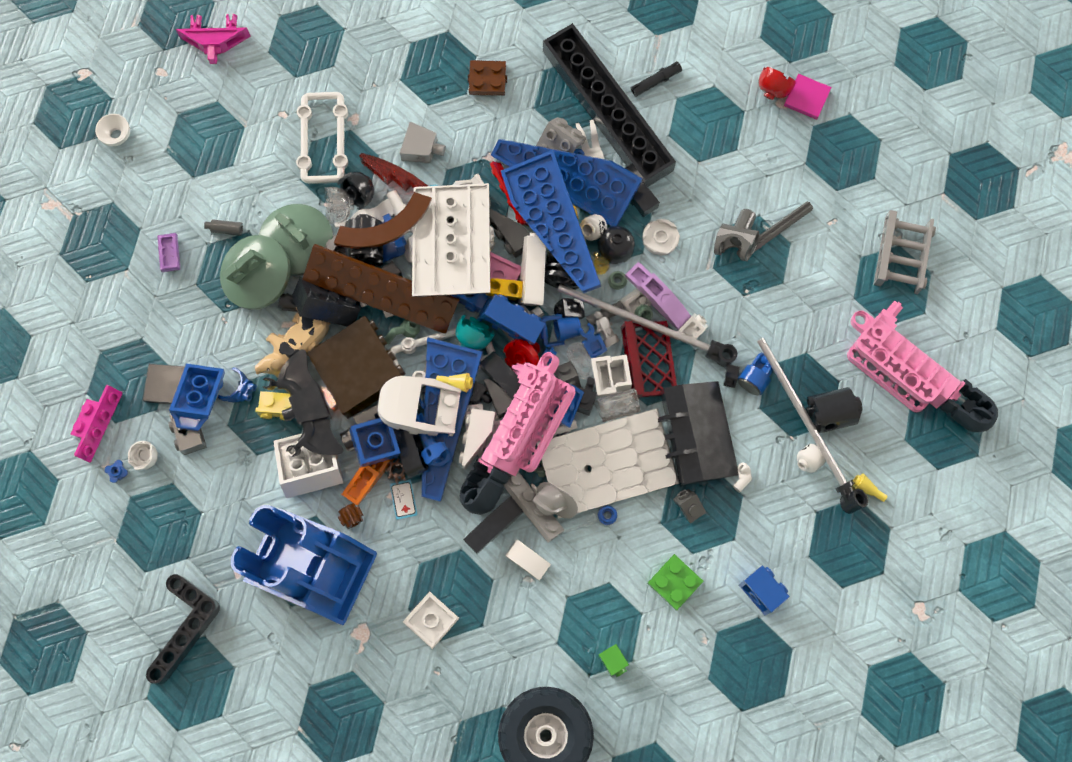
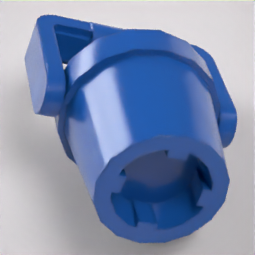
[540,314,581,347]

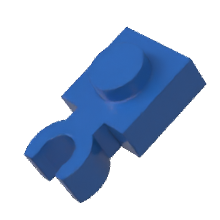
[578,323,608,359]

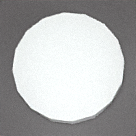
[642,219,680,256]

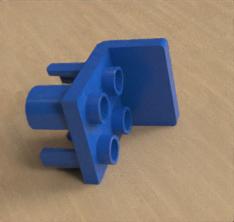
[231,505,377,625]

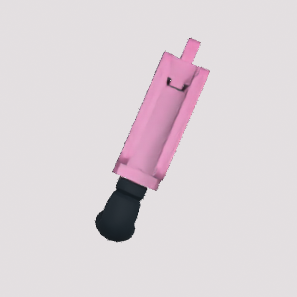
[847,301,998,433]
[460,352,575,515]

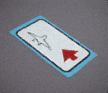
[390,479,417,520]

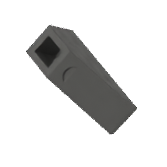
[490,209,530,258]

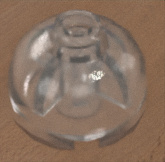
[325,187,354,224]

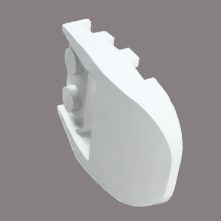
[378,376,461,436]

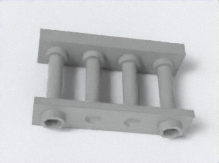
[873,210,936,294]

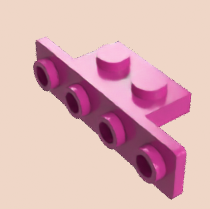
[70,385,122,463]

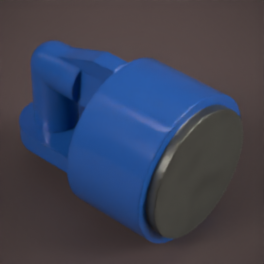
[738,353,773,396]

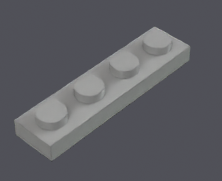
[503,472,564,543]

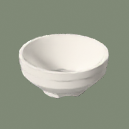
[95,114,130,146]

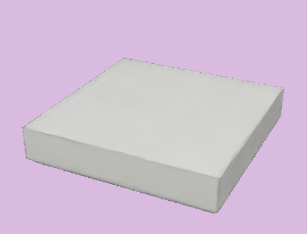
[403,591,460,649]

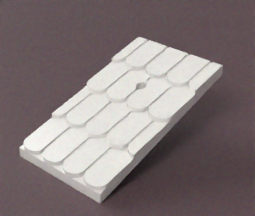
[412,183,491,297]
[537,408,680,519]

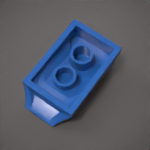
[169,363,225,431]

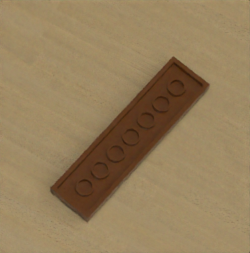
[303,244,459,334]

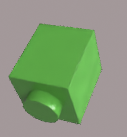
[598,644,629,677]

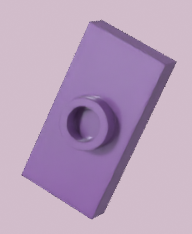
[157,233,181,272]

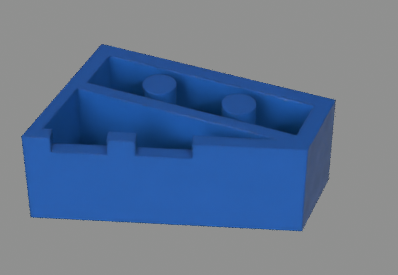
[476,294,545,345]

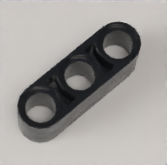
[393,428,429,477]

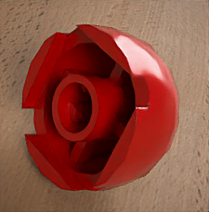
[759,67,796,100]

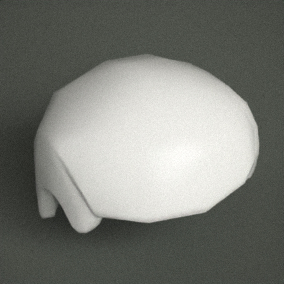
[128,441,158,470]

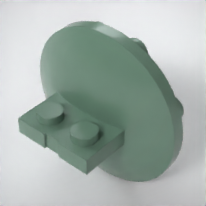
[259,204,333,276]
[220,235,291,310]

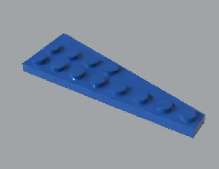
[421,337,483,502]

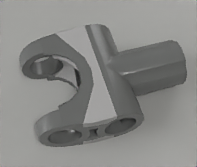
[714,209,760,262]

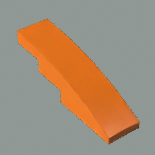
[341,458,395,506]

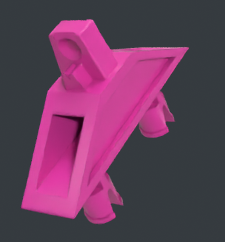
[175,14,251,64]

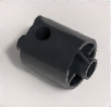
[345,214,384,266]
[805,387,863,433]

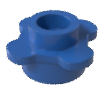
[105,460,128,483]

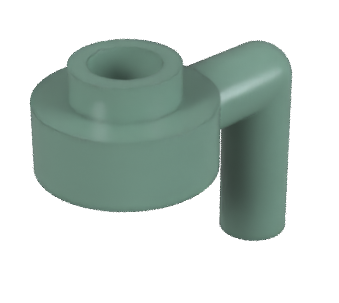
[385,319,420,344]

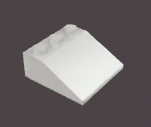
[274,433,343,499]

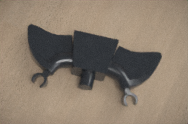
[262,349,344,457]

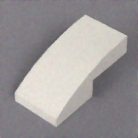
[505,540,551,581]

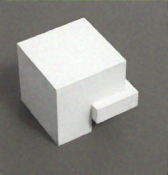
[591,355,632,397]

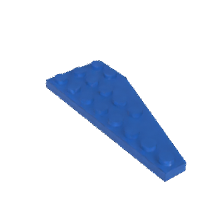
[491,139,643,226]
[501,150,602,293]

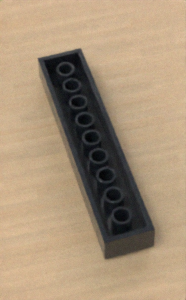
[543,23,676,187]

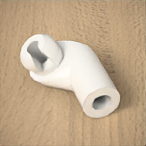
[733,463,752,493]

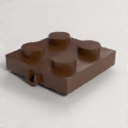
[468,60,507,96]

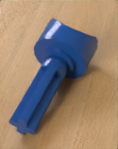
[416,413,451,467]

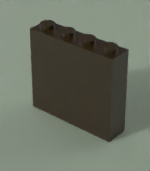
[307,316,406,419]

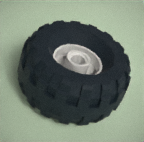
[498,687,594,762]

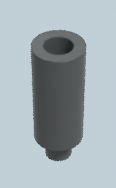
[204,219,243,236]

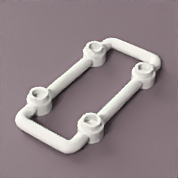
[296,92,349,184]
[389,327,495,387]

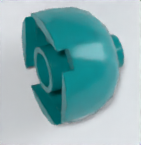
[456,315,495,350]

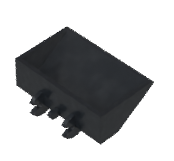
[658,381,738,487]

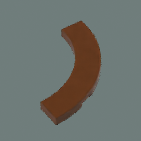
[334,192,432,249]

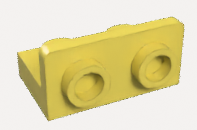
[255,391,291,421]

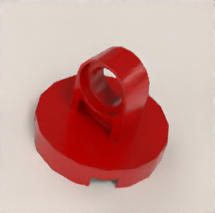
[503,339,540,370]

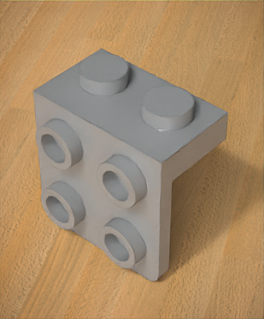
[536,117,586,153]

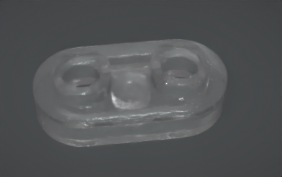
[567,343,593,379]

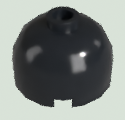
[337,171,375,210]
[598,226,635,264]

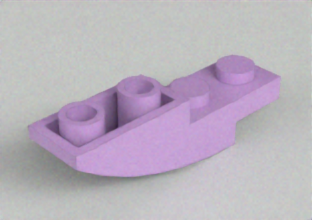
[625,262,691,330]

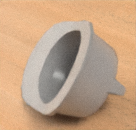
[533,482,578,519]

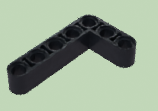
[146,574,220,684]

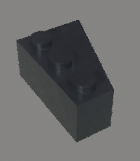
[292,277,361,326]

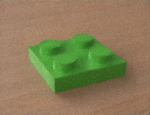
[647,554,704,611]

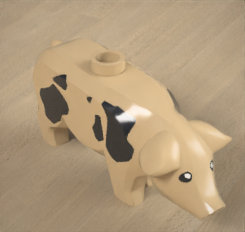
[255,308,331,378]

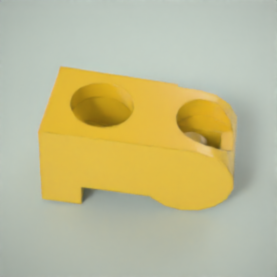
[486,278,523,301]

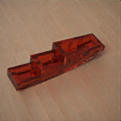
[359,153,428,191]

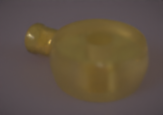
[593,252,610,274]

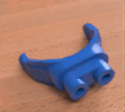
[218,367,257,403]

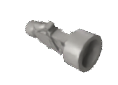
[594,311,620,347]

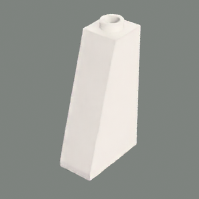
[517,233,546,306]

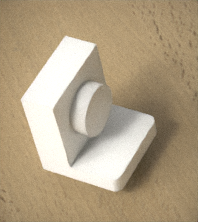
[677,313,708,339]

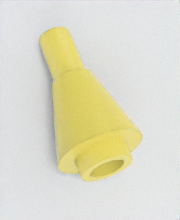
[436,373,473,393]
[853,473,887,502]

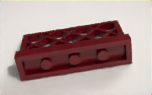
[620,321,677,400]

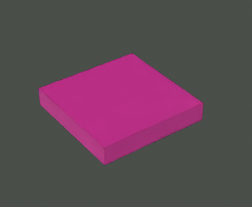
[784,73,832,120]

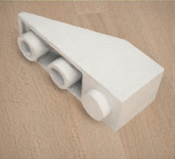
[459,408,496,470]

